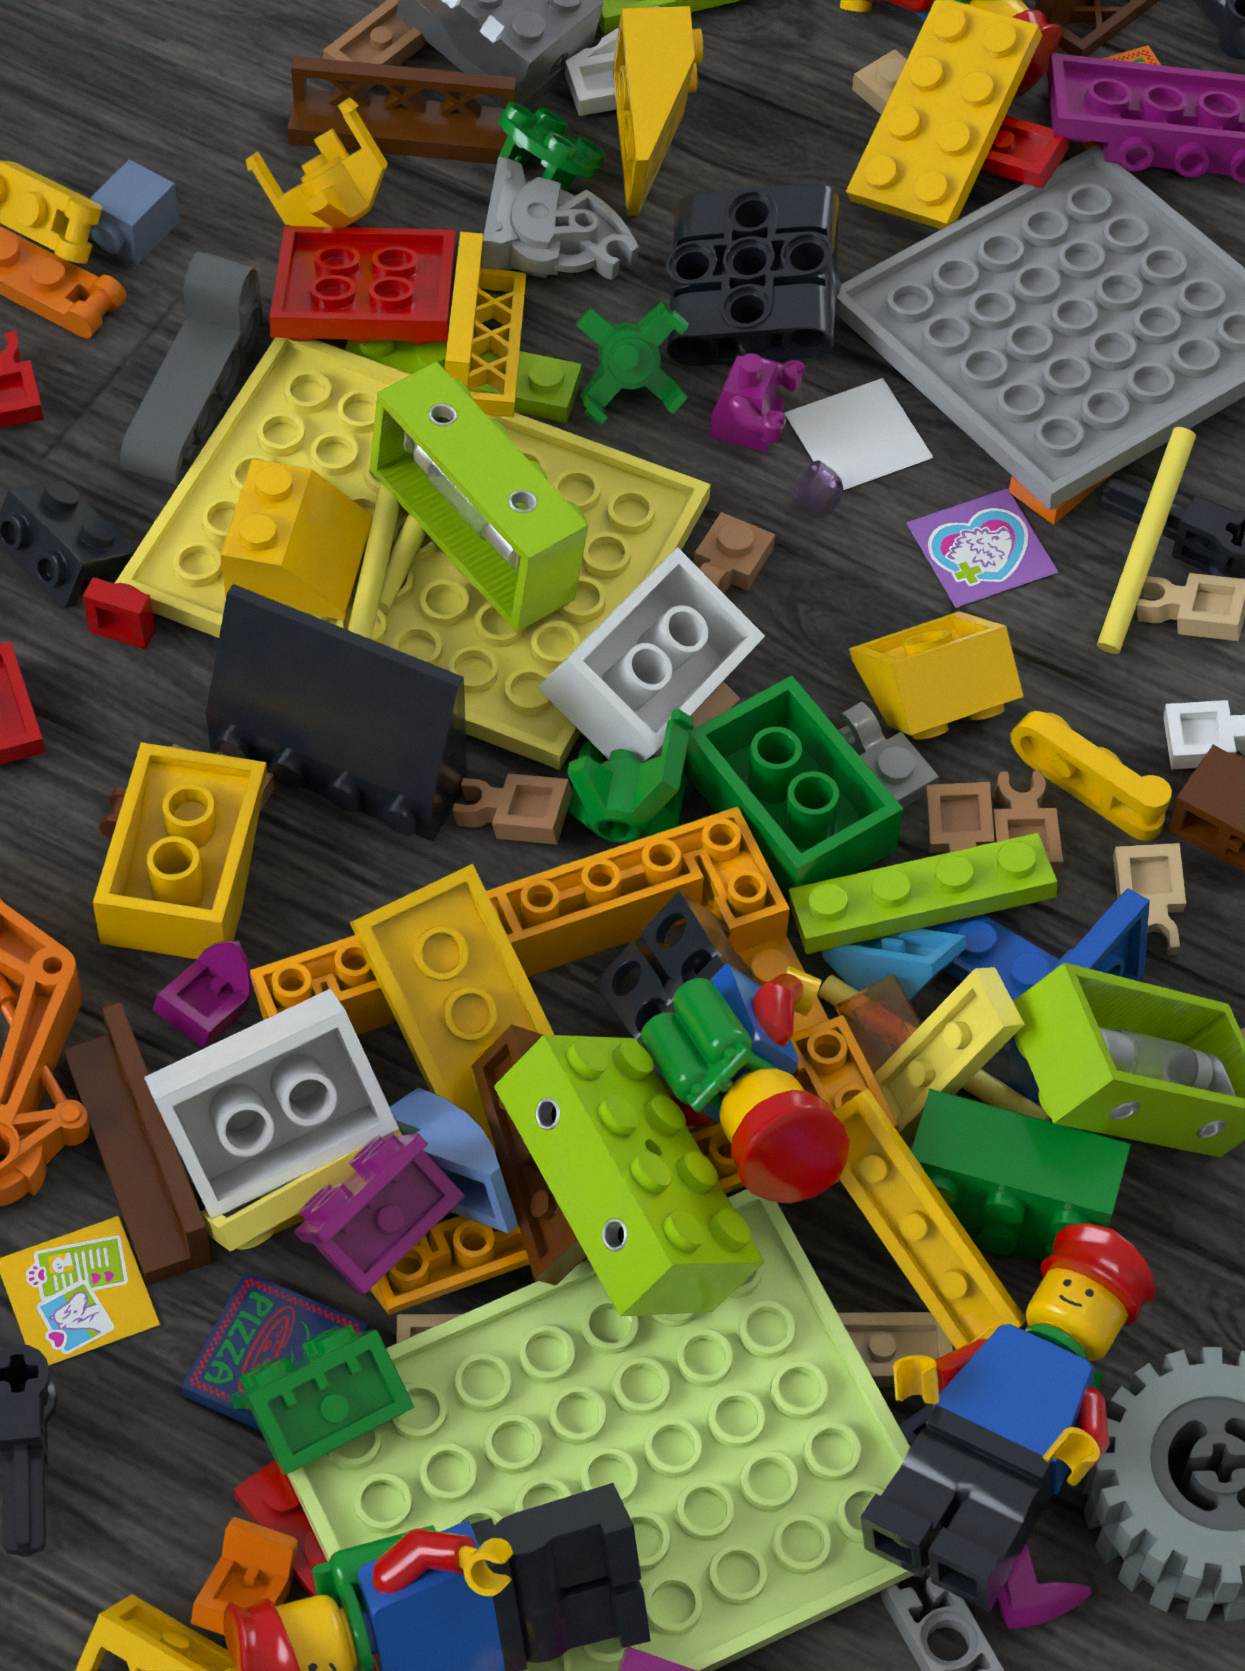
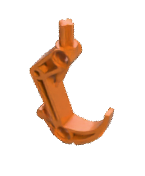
[0,898,91,1206]

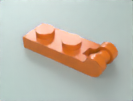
[0,226,127,339]

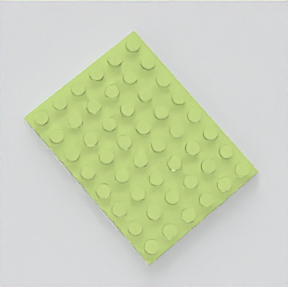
[287,1189,930,1671]

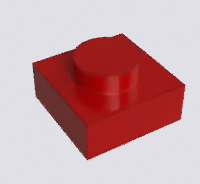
[83,577,155,649]

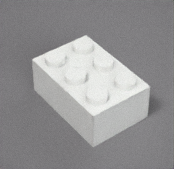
[537,547,765,762]
[144,988,399,1219]

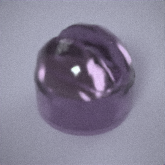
[792,460,843,513]

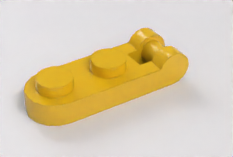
[0,161,103,264]
[1011,711,1172,841]

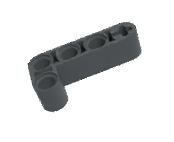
[120,251,262,486]

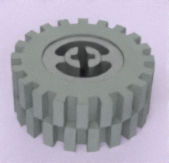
[1083,1347,1245,1622]

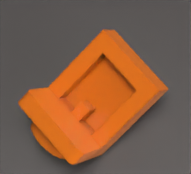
[191,1517,298,1636]

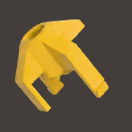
[246,98,388,228]

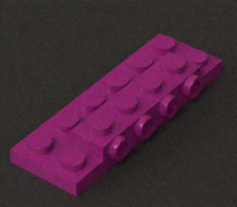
[1047,53,1245,184]

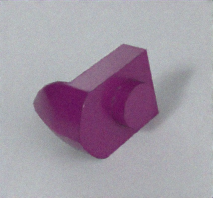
[153,941,253,1048]
[997,1543,1091,1629]

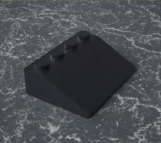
[206,584,467,841]

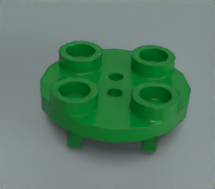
[497,102,606,191]

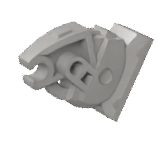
[481,157,639,280]

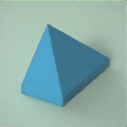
[822,929,967,1015]

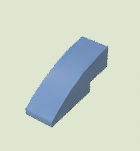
[390,1087,518,1233]

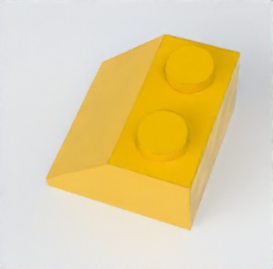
[220,459,373,621]
[849,611,1024,739]

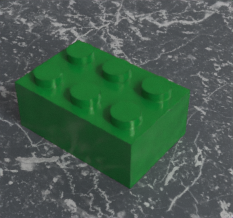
[685,675,903,903]
[911,1089,1130,1261]

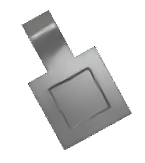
[838,702,939,808]

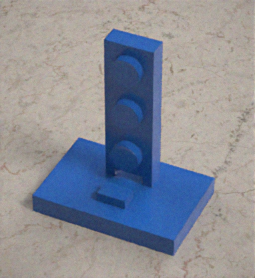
[920,888,1150,1103]

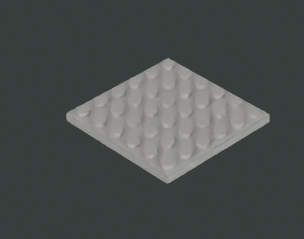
[835,145,1245,510]

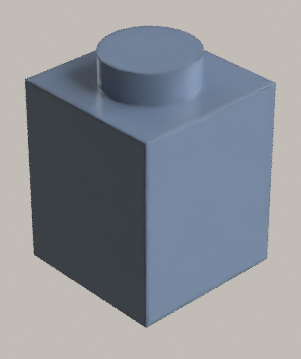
[90,159,179,265]

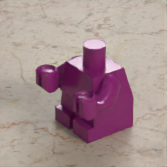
[710,354,806,452]

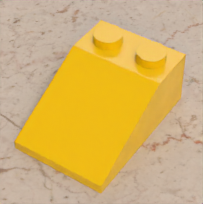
[613,6,703,216]
[93,742,267,959]

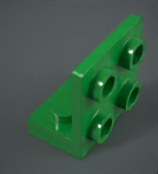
[228,1324,415,1475]

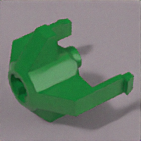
[576,302,689,426]
[567,709,695,843]

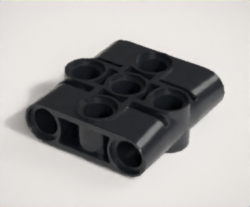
[666,184,841,366]

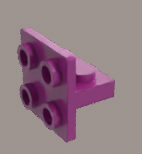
[294,1133,465,1294]

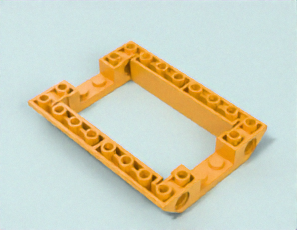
[250,806,899,1315]

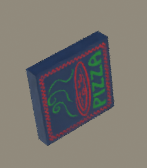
[180,1271,369,1431]

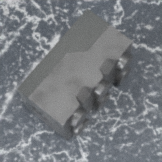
[396,0,603,109]

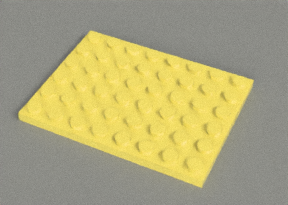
[114,338,711,770]

